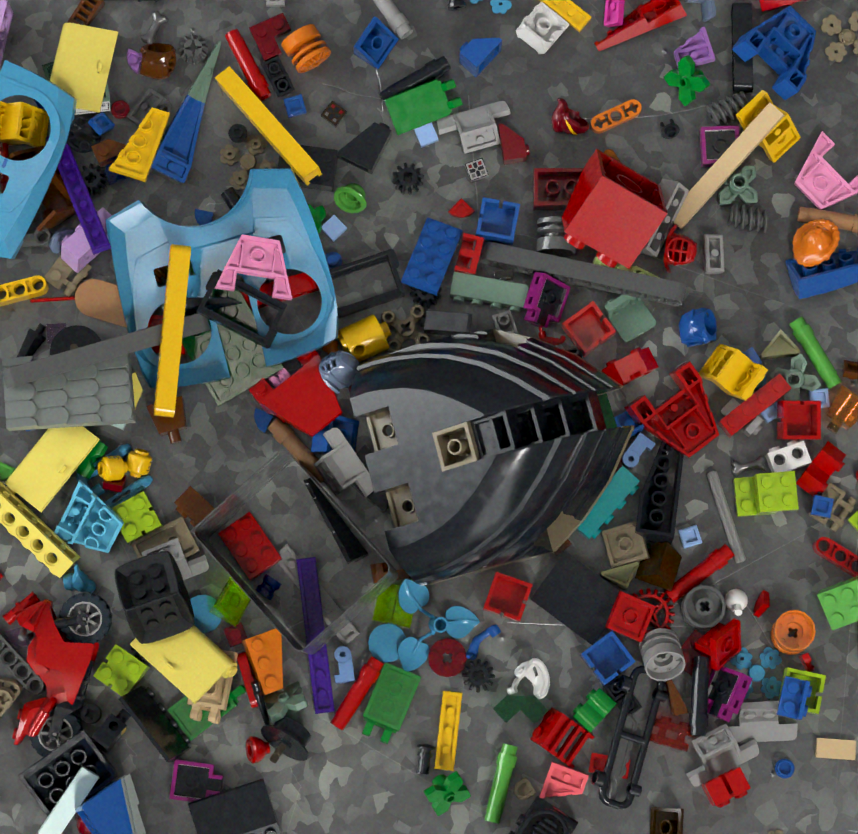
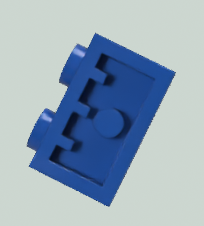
[776,676,812,720]

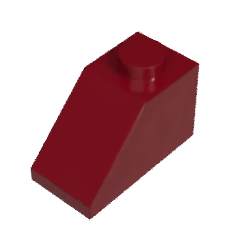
[498,124,530,165]

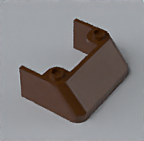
[7,146,76,231]

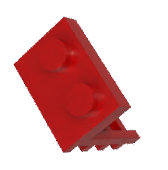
[530,707,594,769]

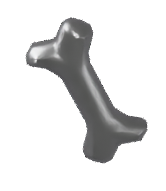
[140,11,168,44]
[731,455,766,476]

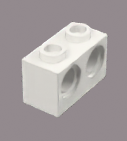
[765,439,812,473]

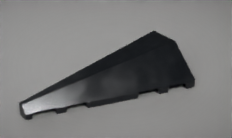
[304,478,369,564]

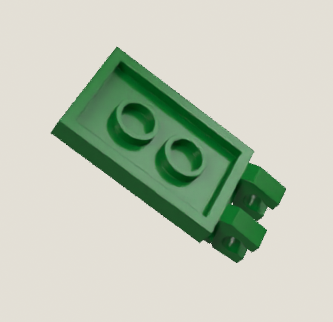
[384,79,463,135]
[362,662,421,744]
[167,675,246,741]

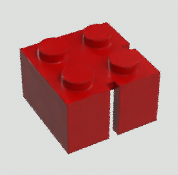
[561,301,616,357]
[777,401,821,439]
[483,572,533,622]
[701,767,751,808]

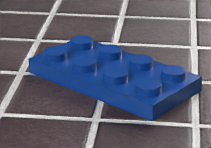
[401,217,463,296]

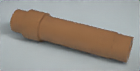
[797,206,858,234]
[268,418,325,484]

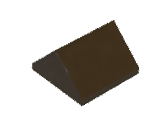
[635,542,682,591]
[650,807,684,834]

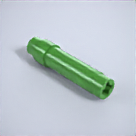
[789,317,842,389]
[484,743,518,824]

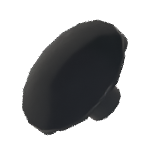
[66,116,101,153]

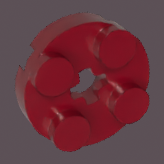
[428,638,467,677]

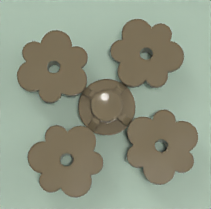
[821,11,858,63]
[220,135,276,191]

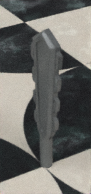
[608,713,638,800]

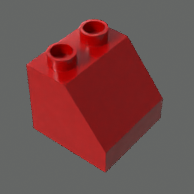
[562,149,668,269]

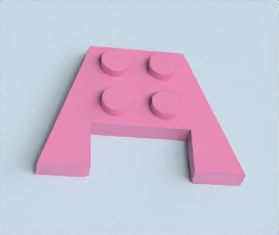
[794,131,858,210]
[215,234,292,301]

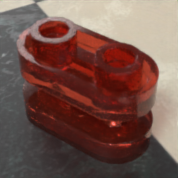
[650,716,692,752]

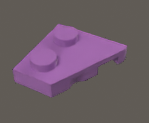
[673,27,715,70]

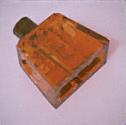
[826,385,858,434]

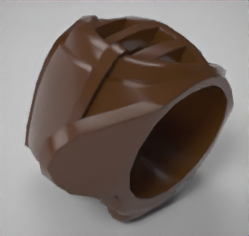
[140,43,176,80]

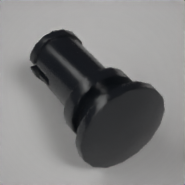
[416,744,436,775]

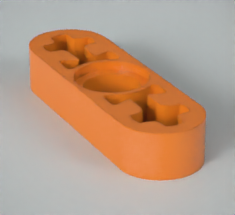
[590,99,642,134]

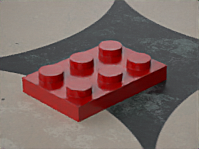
[218,511,282,581]

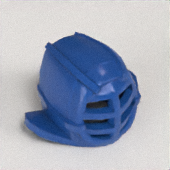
[679,308,717,347]

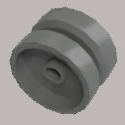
[680,585,726,630]

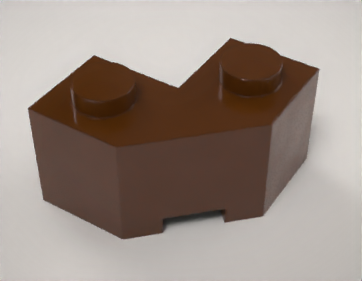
[91,139,127,177]

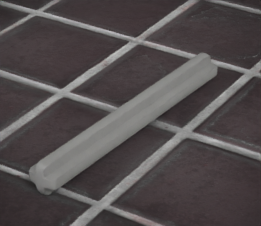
[707,471,746,563]

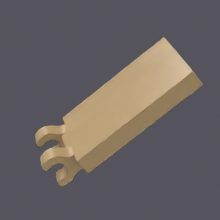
[187,650,238,724]

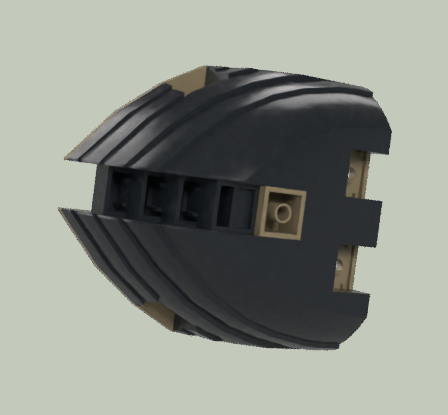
[350,329,634,585]

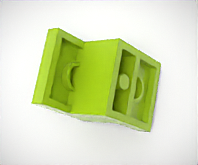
[733,471,799,517]

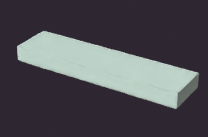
[38,766,99,834]

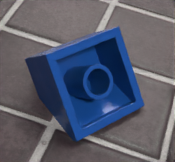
[459,38,502,77]
[311,416,359,455]

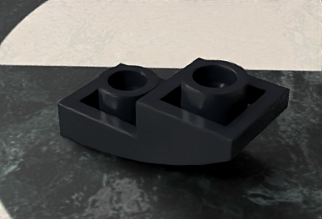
[261,56,295,97]
[603,675,642,715]

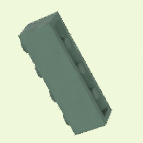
[450,272,529,313]

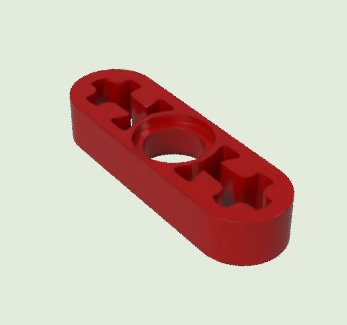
[237,651,259,708]

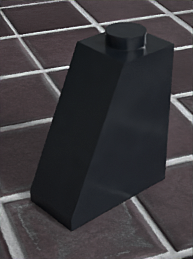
[338,122,392,174]
[421,311,472,337]

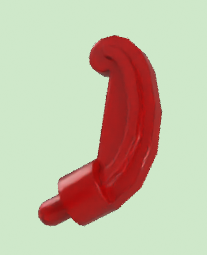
[538,327,566,346]

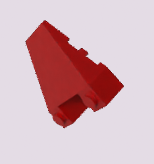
[248,350,343,437]
[624,361,719,458]

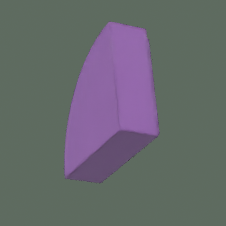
[127,48,142,74]

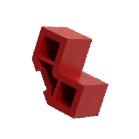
[601,347,659,386]
[796,441,846,497]

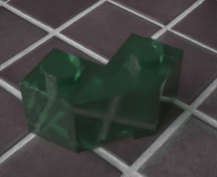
[493,695,548,724]

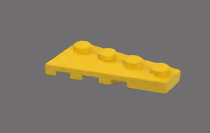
[109,107,170,182]

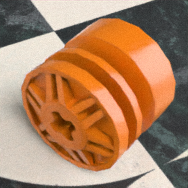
[281,24,331,73]
[770,610,816,655]

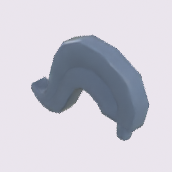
[49,227,76,254]

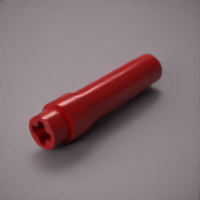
[225,29,272,101]
[664,544,735,603]
[330,656,384,730]

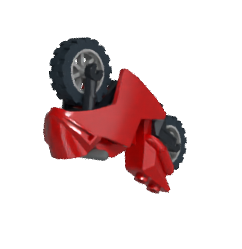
[12,593,112,757]

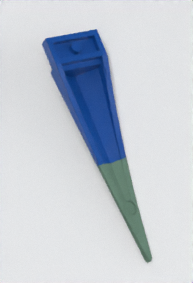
[151,41,221,184]

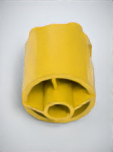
[338,314,392,362]

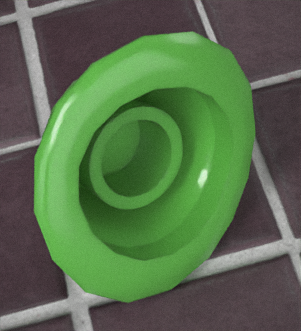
[334,183,367,213]

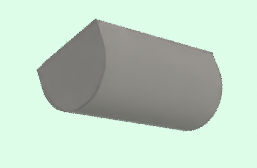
[703,234,725,274]

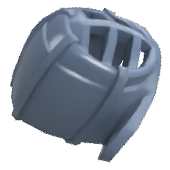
[319,351,360,394]

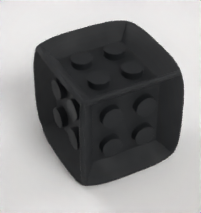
[114,551,195,644]

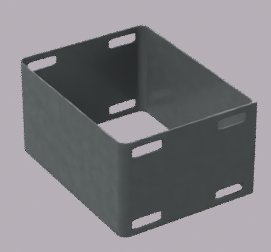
[190,450,398,655]

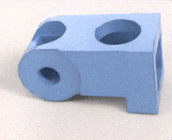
[622,432,655,469]
[334,646,355,684]

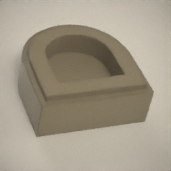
[514,776,537,800]

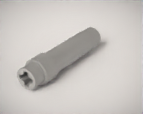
[373,0,413,40]

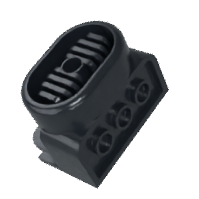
[509,796,578,834]

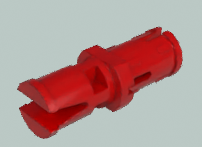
[2,591,40,625]

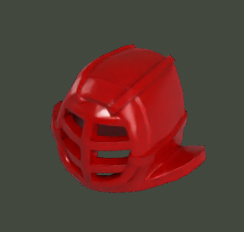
[663,224,697,273]

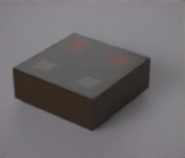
[321,100,347,128]

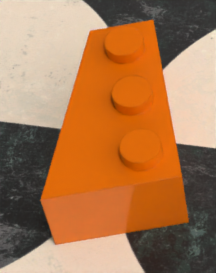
[242,628,283,696]

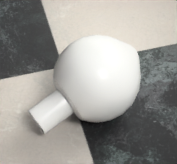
[724,589,748,616]

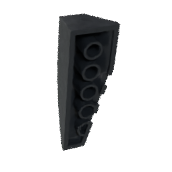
[635,441,684,545]

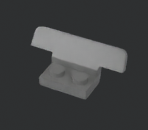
[437,101,511,154]
[314,428,374,497]
[141,538,209,580]
[728,701,798,743]
[686,724,759,786]

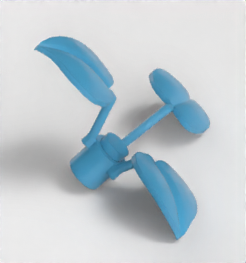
[398,579,480,671]

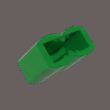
[573,688,617,733]

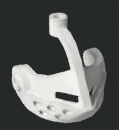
[507,658,550,699]

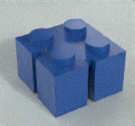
[476,197,520,245]
[580,631,636,686]

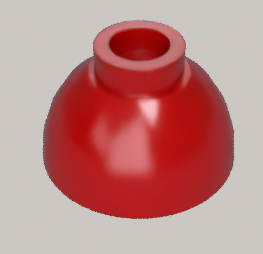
[246,736,270,764]

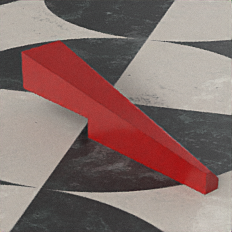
[594,0,687,51]

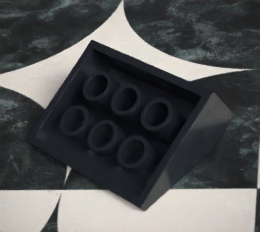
[530,551,619,645]
[119,686,191,762]
[18,729,118,816]
[188,779,282,834]

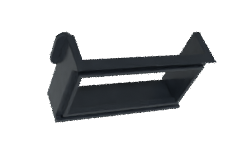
[329,249,405,319]
[196,269,287,349]

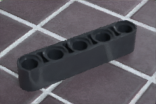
[731,3,753,93]

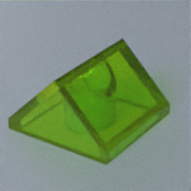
[209,577,251,627]
[373,584,413,628]

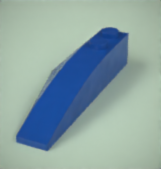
[785,247,858,299]

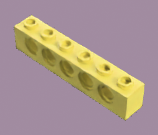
[0,482,80,578]

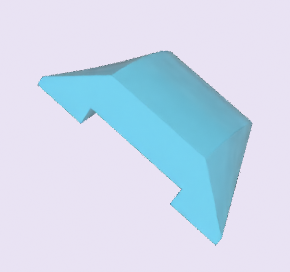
[54,480,124,553]

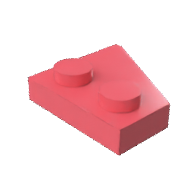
[539,761,589,798]

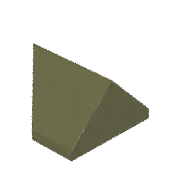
[759,329,800,360]
[600,561,639,590]

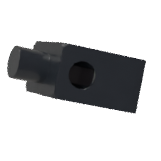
[91,709,131,754]

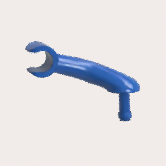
[466,624,501,660]

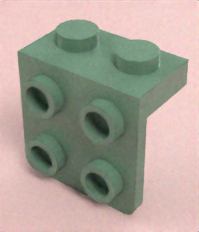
[604,295,656,343]

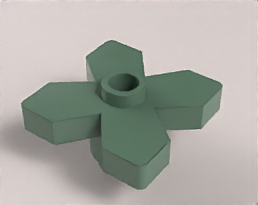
[719,166,758,206]
[769,354,822,401]
[263,681,308,722]

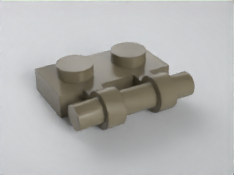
[43,255,92,297]
[808,482,856,533]

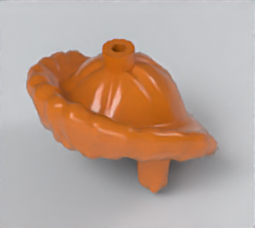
[792,219,840,267]

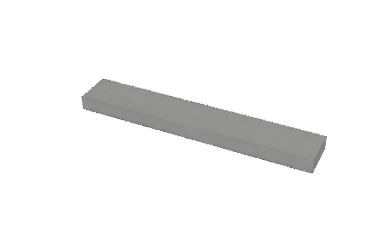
[277,544,360,646]

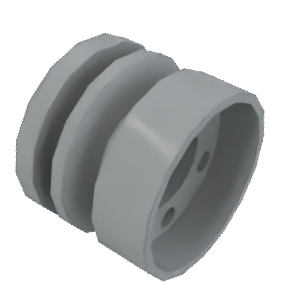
[639,628,686,681]

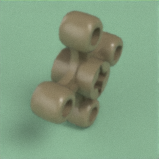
[381,305,431,353]

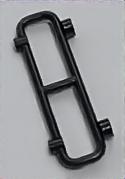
[591,666,668,810]

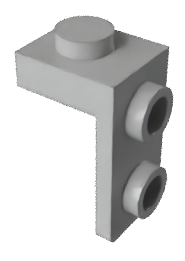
[720,398,764,437]

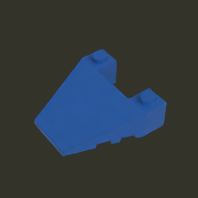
[732,6,816,100]

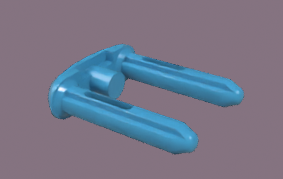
[76,444,153,508]

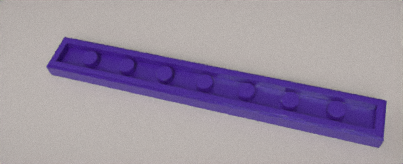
[46,136,111,255]
[296,557,335,714]

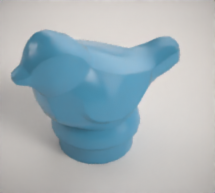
[63,564,96,593]

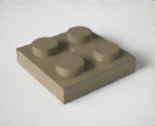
[602,521,650,569]

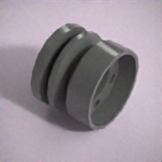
[536,216,576,257]

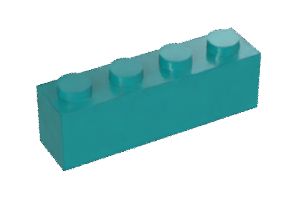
[576,466,640,540]

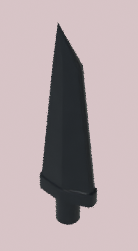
[185,297,241,316]
[17,323,46,357]
[251,680,271,725]

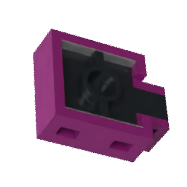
[699,126,739,167]
[523,272,571,328]
[707,667,753,722]
[169,759,224,802]

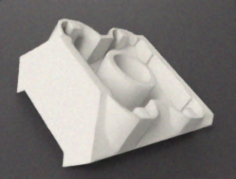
[516,2,569,54]

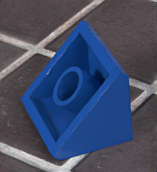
[353,16,399,69]

